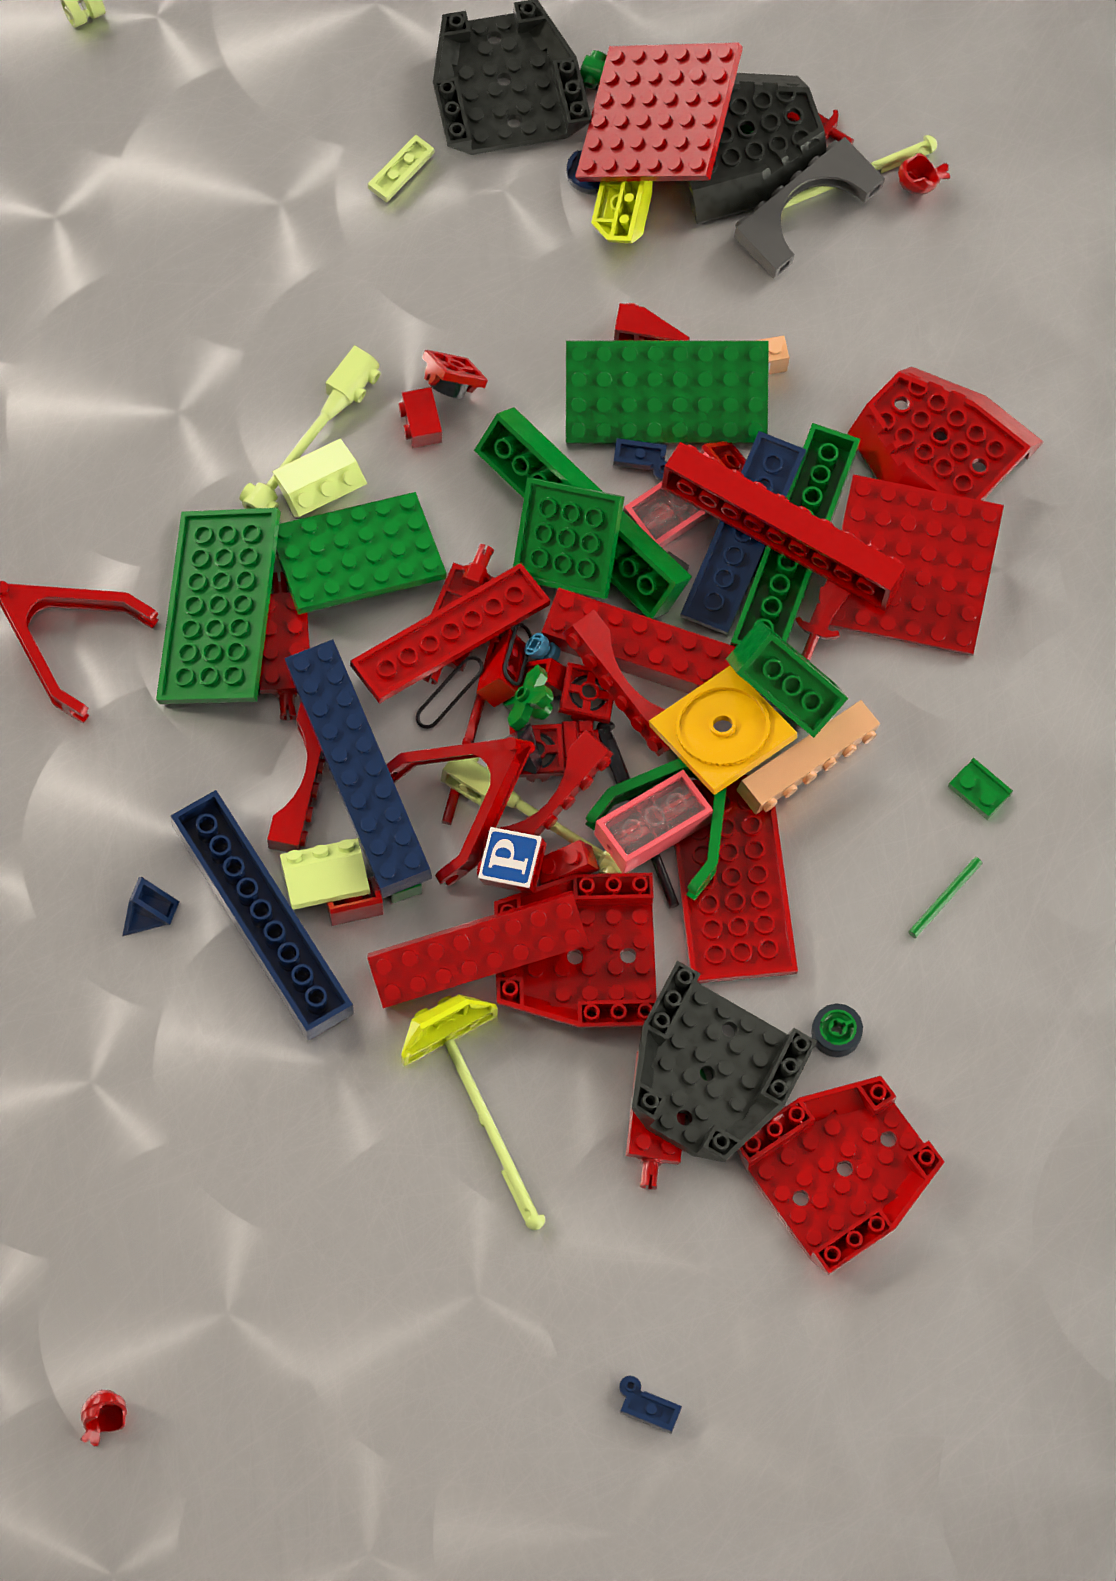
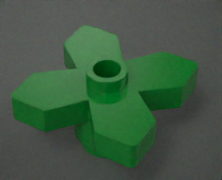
[503,665,554,731]

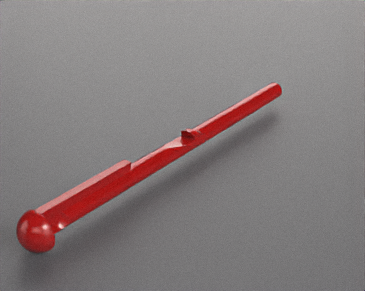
[442,636,501,825]

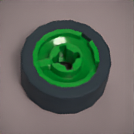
[811,1003,863,1057]

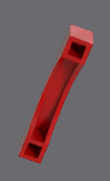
[562,609,670,757]
[267,702,326,852]
[497,730,613,836]

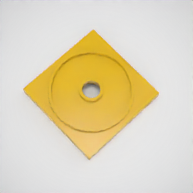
[649,665,797,795]

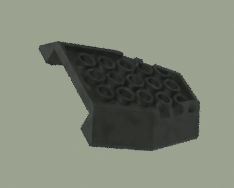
[433,0,592,155]
[687,73,827,224]
[631,961,817,1162]

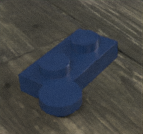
[613,438,667,481]
[619,1376,682,1434]

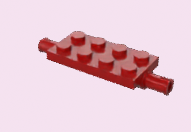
[423,544,495,685]
[260,572,310,720]
[626,1051,686,1190]

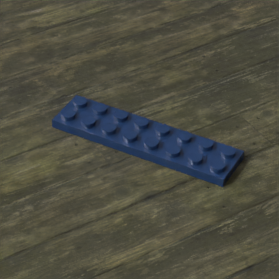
[680,431,806,635]

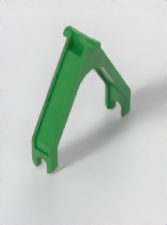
[585,758,727,901]

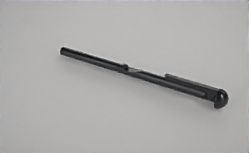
[596,721,679,908]

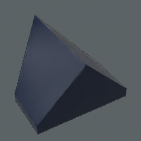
[122,877,180,936]

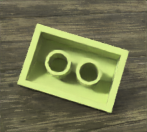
[272,438,367,518]
[280,838,370,910]

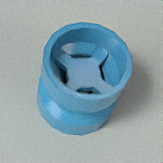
[524,633,561,661]

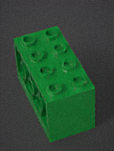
[726,620,849,738]

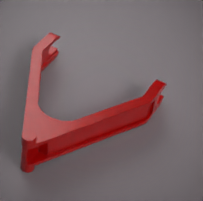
[0,581,159,723]
[386,737,535,886]

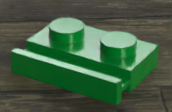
[948,757,1013,820]

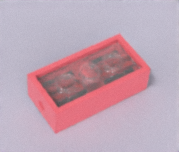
[623,452,711,548]
[594,770,713,873]

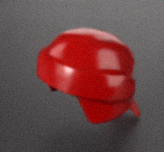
[898,153,951,195]
[80,1390,127,1446]

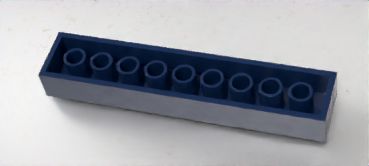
[285,639,432,898]
[170,790,354,1041]

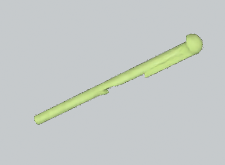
[784,135,937,209]
[444,1039,545,1230]

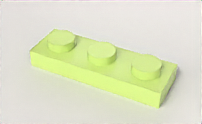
[368,135,434,203]

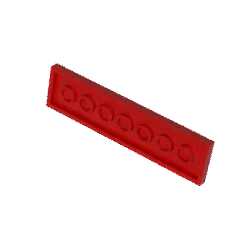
[350,563,551,704]

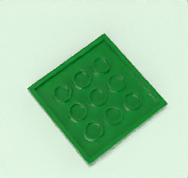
[513,477,625,599]

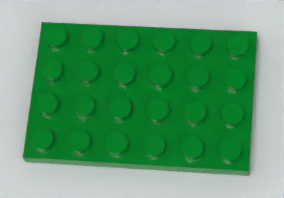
[276,492,447,615]

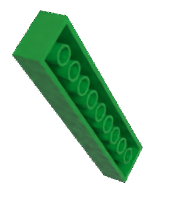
[474,407,692,619]
[730,423,860,647]

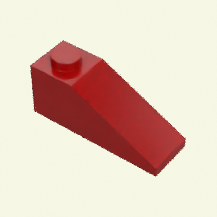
[614,303,690,340]
[477,629,526,708]

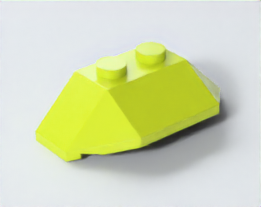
[591,181,652,244]
[401,994,498,1066]

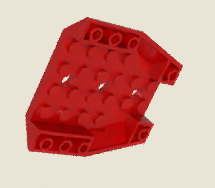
[847,367,1044,501]
[494,873,657,1028]
[737,1076,945,1275]

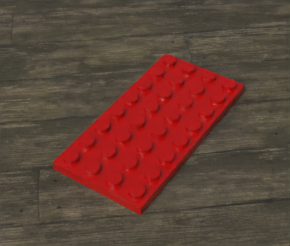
[674,775,798,983]

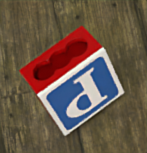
[477,827,547,894]

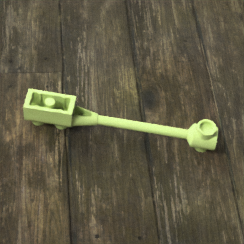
[239,345,381,509]
[440,758,630,874]

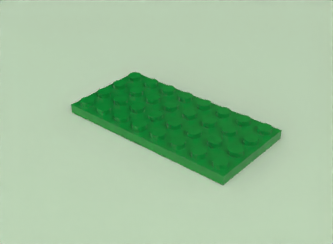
[565,340,769,443]
[156,508,281,704]

